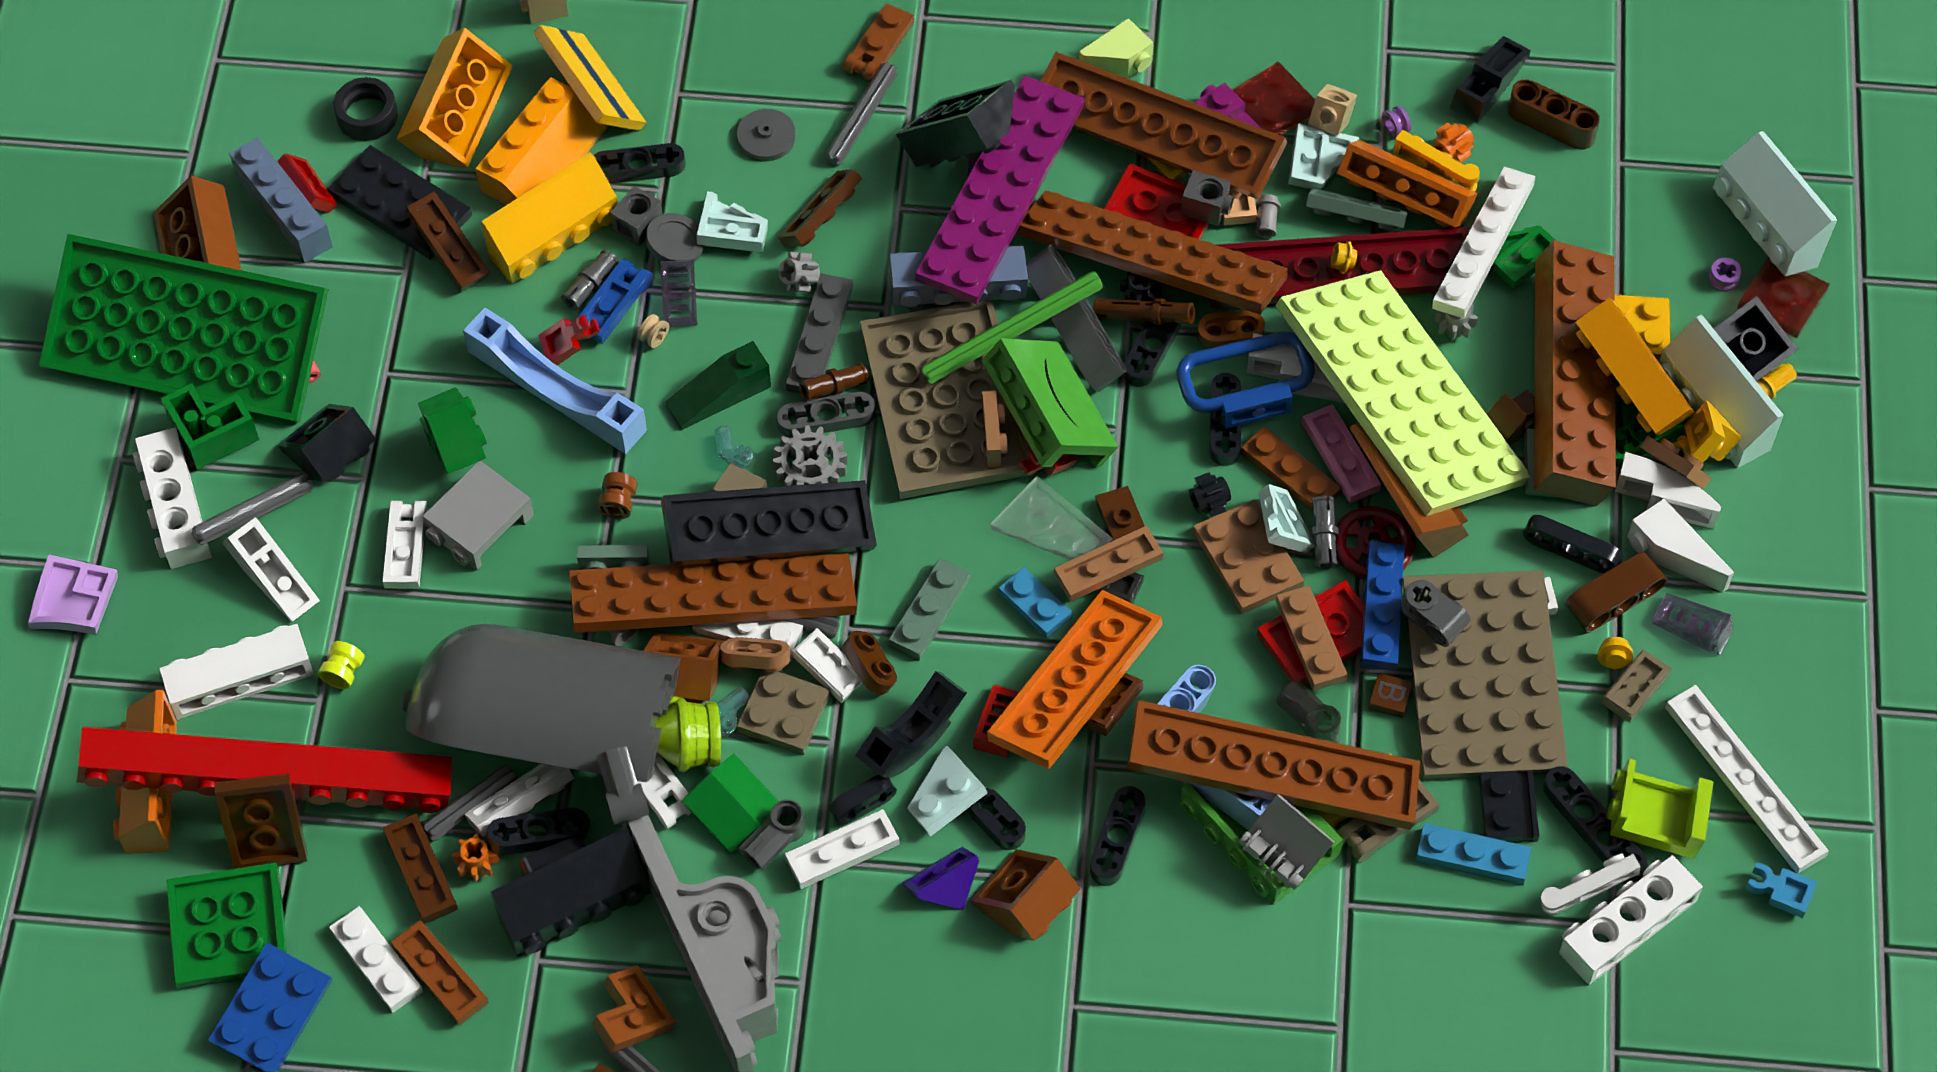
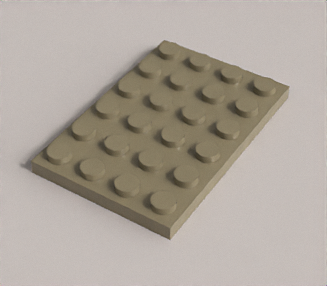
[860,300,1035,499]
[1402,570,1568,780]

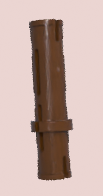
[1093,298,1195,326]

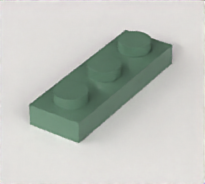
[1306,188,1408,231]
[889,558,971,661]

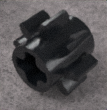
[1120,271,1162,301]
[1189,472,1231,517]

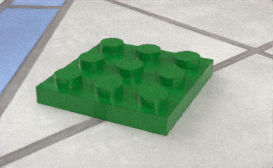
[166,862,287,988]

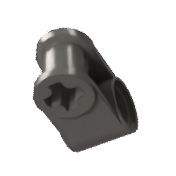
[1401,580,1471,647]

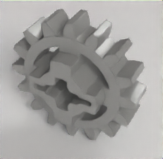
[773,426,848,486]

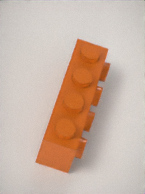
[1337,140,1478,228]

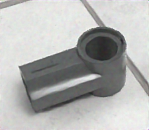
[596,746,649,825]
[739,799,805,871]

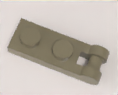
[1337,780,1440,863]

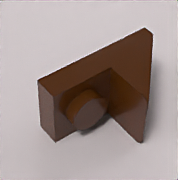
[1487,389,1535,446]

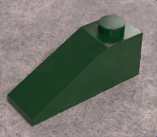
[665,341,771,430]

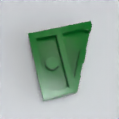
[1491,225,1556,289]

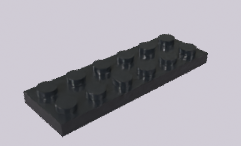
[661,480,877,566]

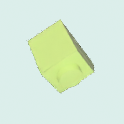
[1079,18,1154,78]

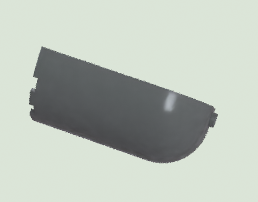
[403,624,681,782]

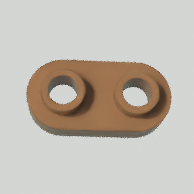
[720,637,790,672]

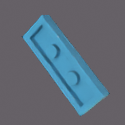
[1416,823,1531,885]

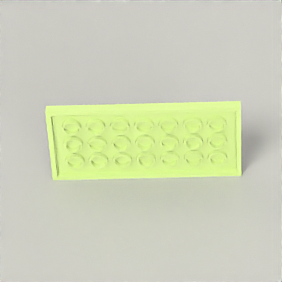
[1276,270,1530,516]

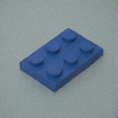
[208,942,333,1072]

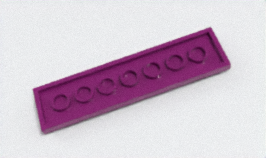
[915,75,1085,305]

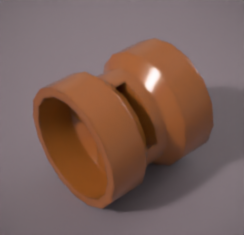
[597,472,638,519]

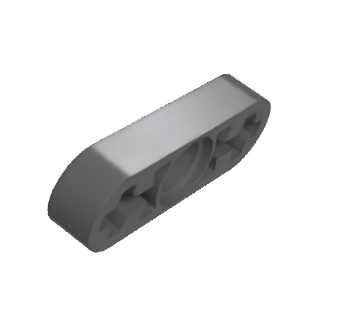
[777,392,875,438]

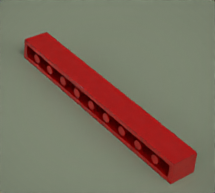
[77,727,452,813]

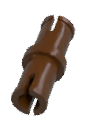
[799,363,869,402]

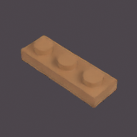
[1054,525,1163,602]
[1275,585,1348,691]

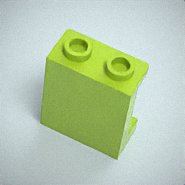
[1607,758,1713,859]

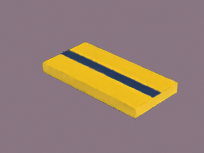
[534,25,647,131]

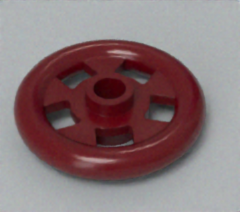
[1335,506,1415,579]

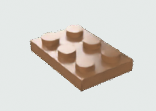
[1193,499,1304,614]

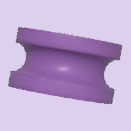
[1382,105,1411,138]
[1709,257,1741,292]

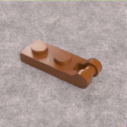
[843,3,914,82]

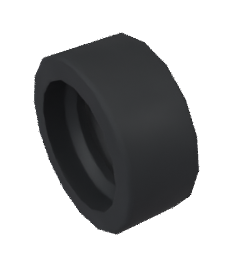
[333,77,398,141]

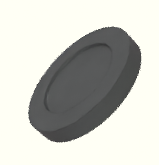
[737,109,796,161]
[645,213,705,266]

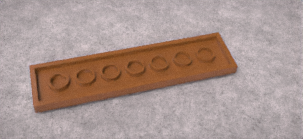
[1040,52,1287,199]
[1016,190,1288,315]
[569,553,857,633]
[1127,700,1420,830]

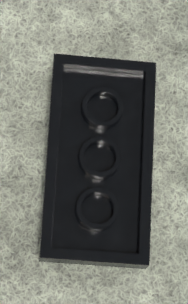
[327,145,472,260]

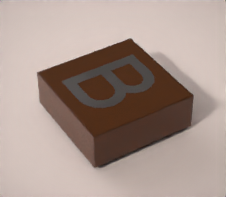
[1368,673,1413,718]

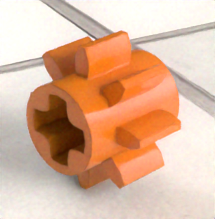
[1433,122,1474,163]
[452,834,500,882]

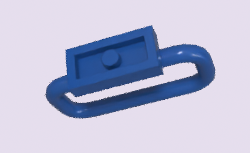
[1176,331,1315,429]

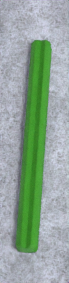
[921,272,1102,383]

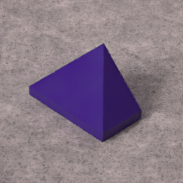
[902,846,979,910]

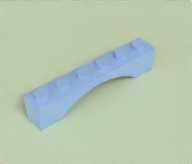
[463,308,647,454]

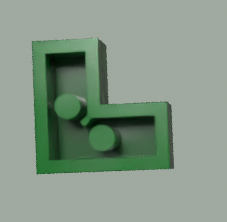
[161,383,259,470]
[418,387,487,474]

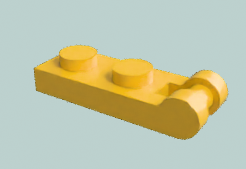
[1393,130,1480,192]

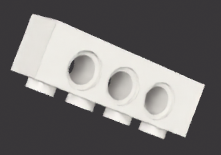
[132,427,212,569]
[1559,855,1703,985]

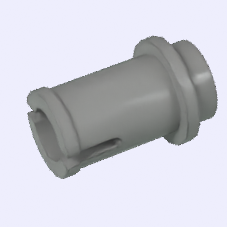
[1255,194,1281,239]

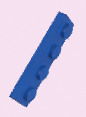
[1360,540,1404,671]

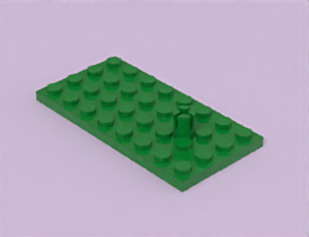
[39,234,329,422]

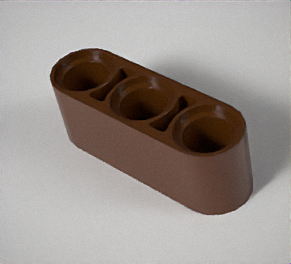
[1508,79,1600,149]
[1565,552,1667,632]

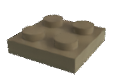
[737,670,830,755]

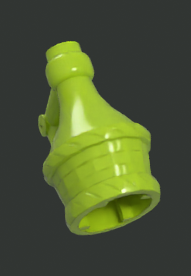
[655,696,721,773]

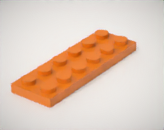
[987,590,1162,770]

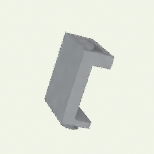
[423,461,534,570]

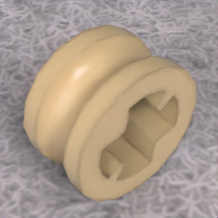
[638,314,670,348]

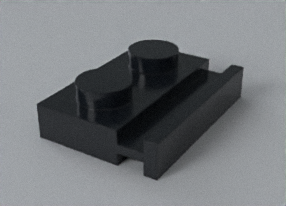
[1479,770,1539,843]

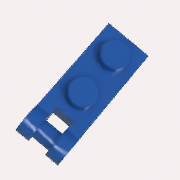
[577,259,653,344]

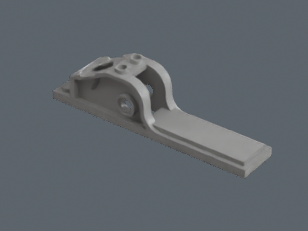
[599,774,782,1072]

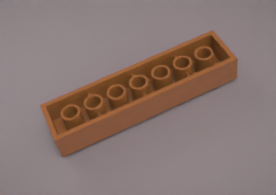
[1534,240,1616,506]

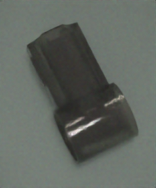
[1277,680,1341,743]

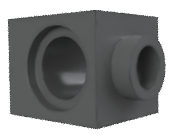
[1181,170,1234,226]
[610,186,662,247]

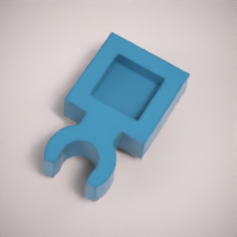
[1746,863,1817,918]

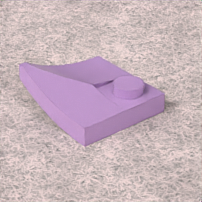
[28,554,118,635]

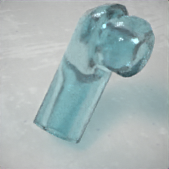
[715,426,753,468]
[717,686,750,735]

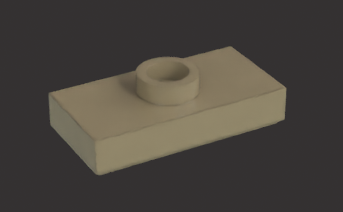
[1601,649,1672,723]

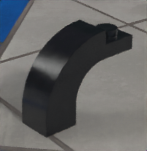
[855,671,967,778]

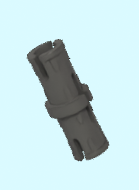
[561,249,619,311]
[1311,496,1339,569]

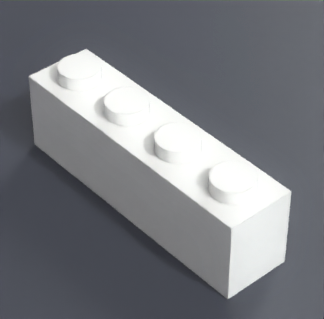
[159,624,314,720]

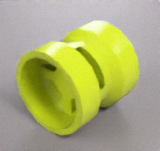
[317,641,365,690]

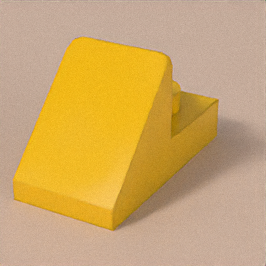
[1684,400,1741,463]

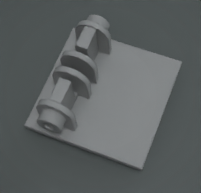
[1238,794,1335,890]

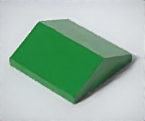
[681,753,779,854]

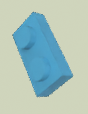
[998,567,1072,639]

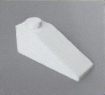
[1627,499,1734,593]
[222,517,320,622]

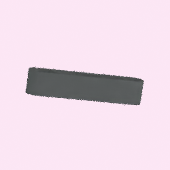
[1026,245,1126,392]

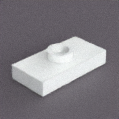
[791,628,863,704]

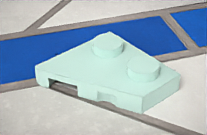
[1288,124,1359,190]
[697,191,768,252]
[1259,484,1315,553]
[907,746,988,837]

